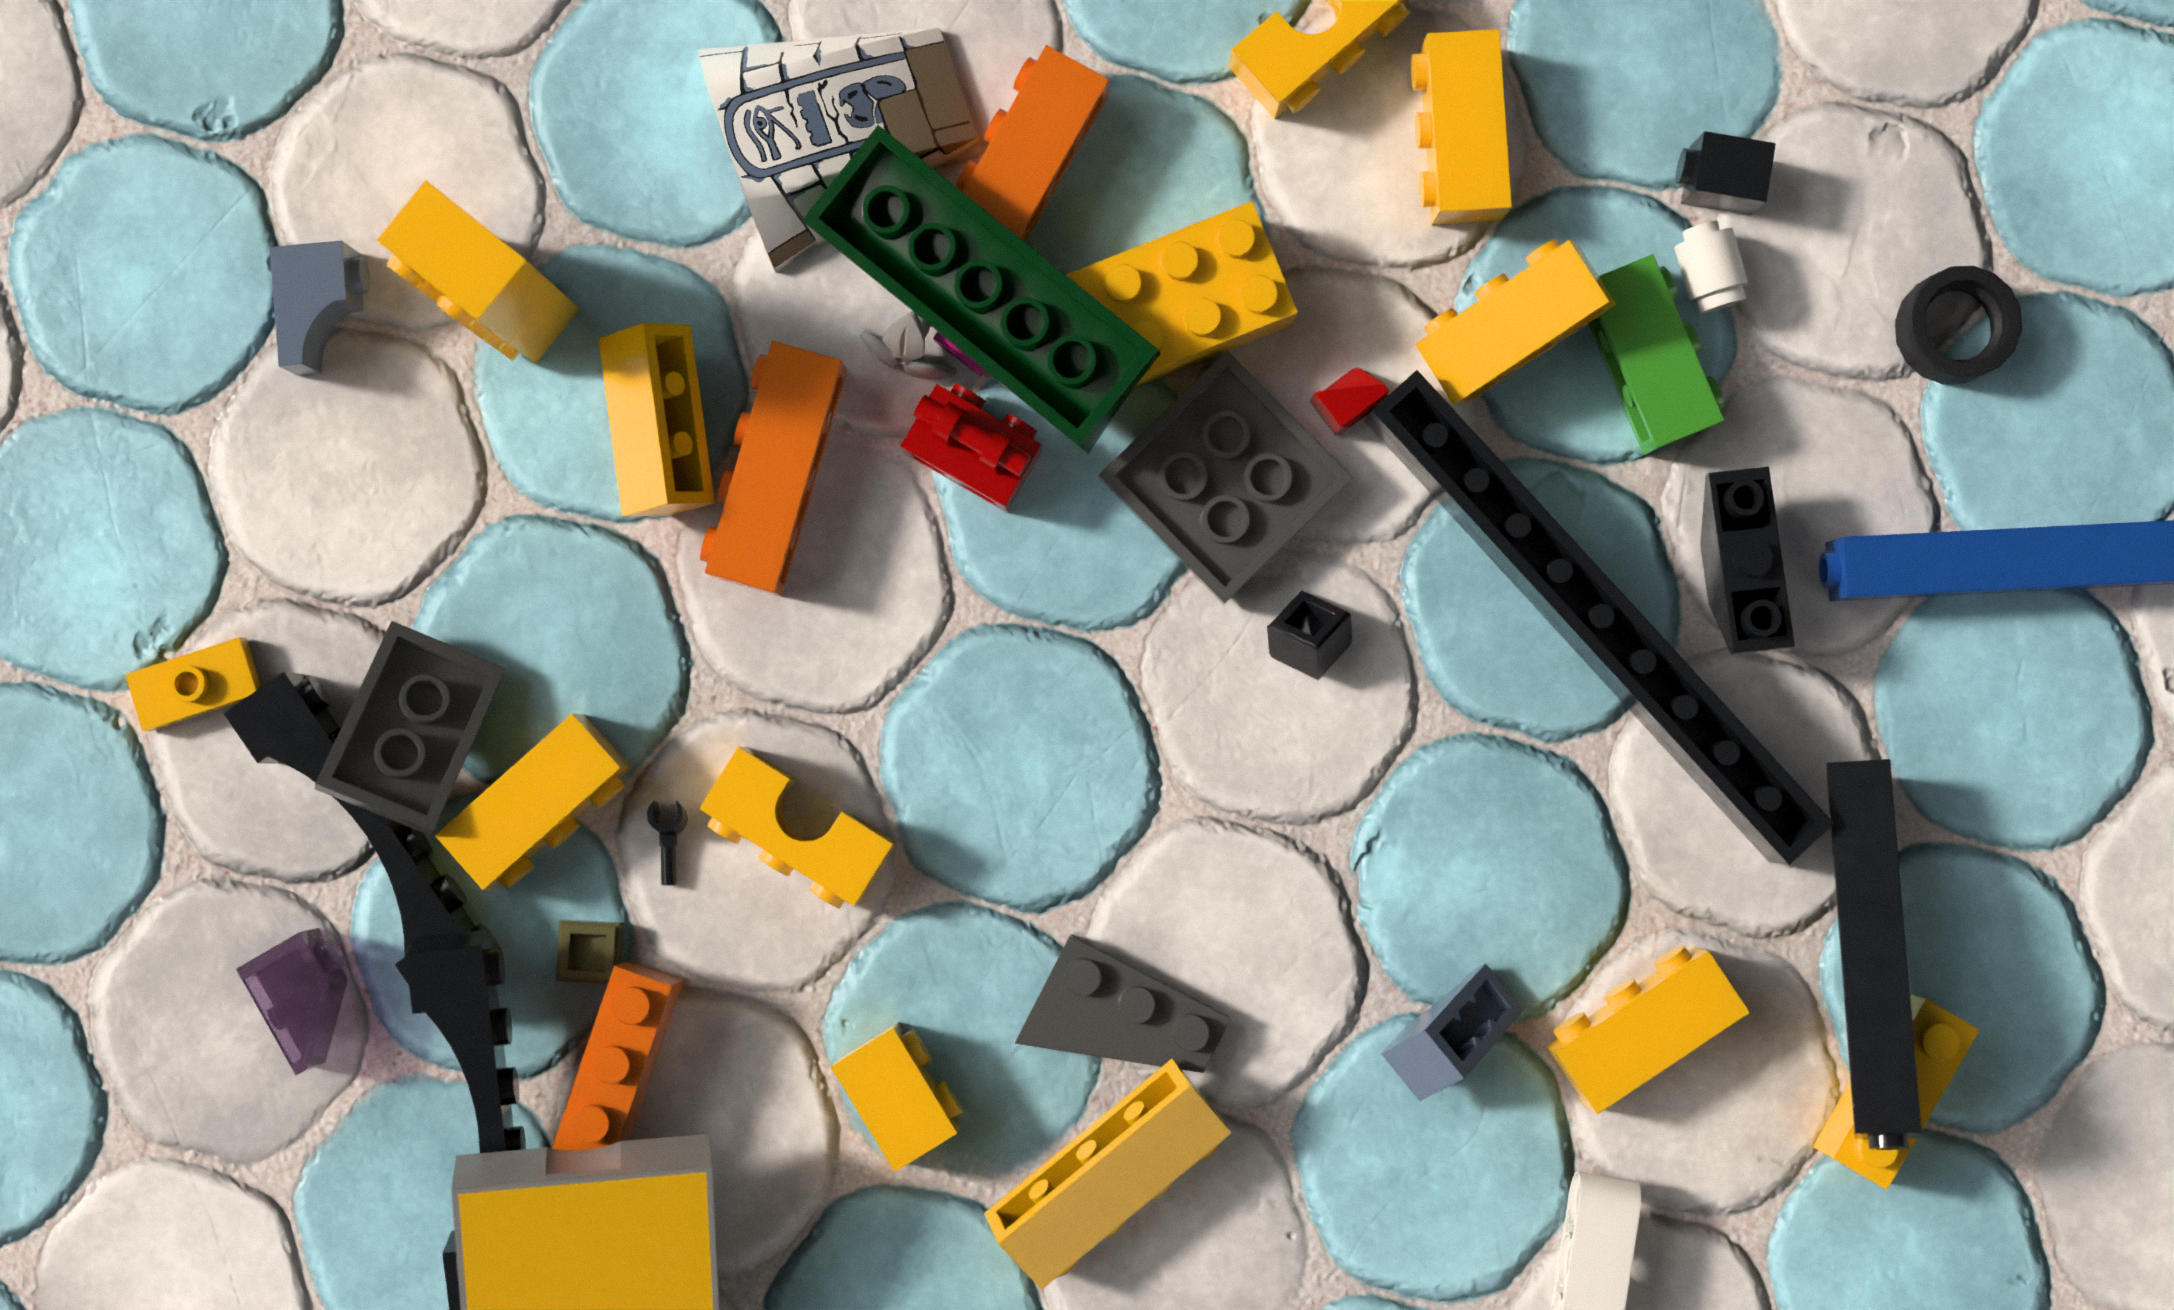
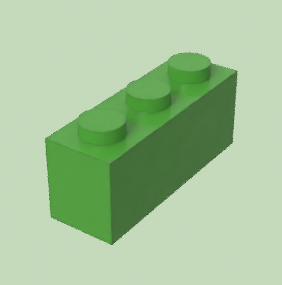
[1588,254,1724,455]

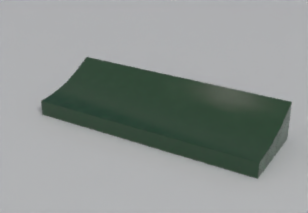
[802,125,1161,455]

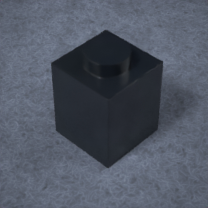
[1675,131,1776,216]

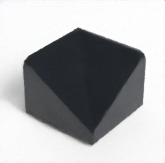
[1267,590,1352,680]

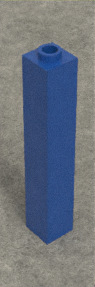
[1819,520,2174,602]

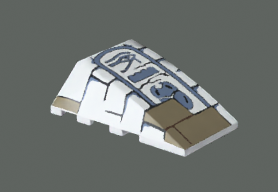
[697,27,979,273]

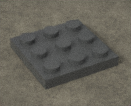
[1098,350,1353,605]

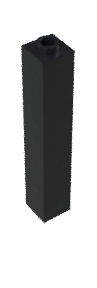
[1826,759,1922,1150]

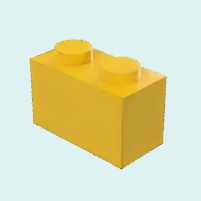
[831,1022,963,1172]

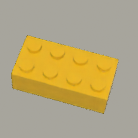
[376,180,580,364]
[1066,201,1298,388]

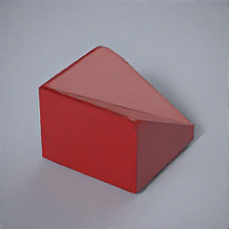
[1309,368,1389,436]

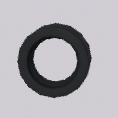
[1895,266,2022,384]

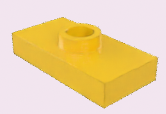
[125,637,262,732]

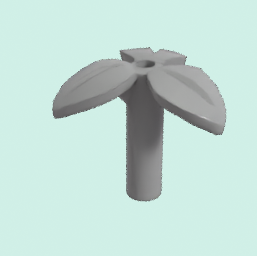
[860,311,957,380]

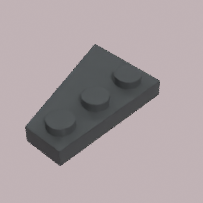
[1015,934,1231,1073]

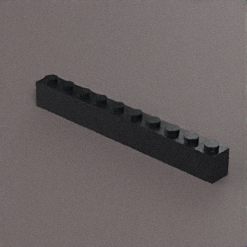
[1364,370,1835,865]

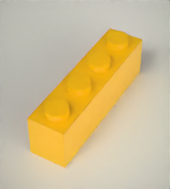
[984,1059,1231,1290]

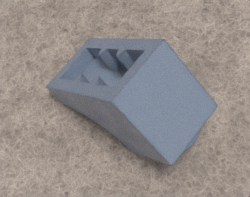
[270,240,370,376]
[1381,963,1524,1101]

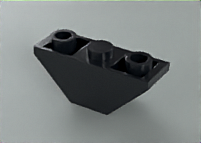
[1700,467,1795,655]

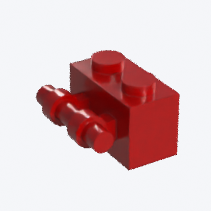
[900,384,1042,513]

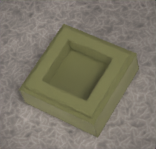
[556,919,623,984]

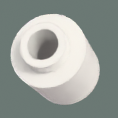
[1674,221,1749,314]

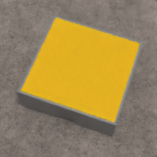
[451,1133,720,1310]

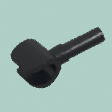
[647,801,688,885]

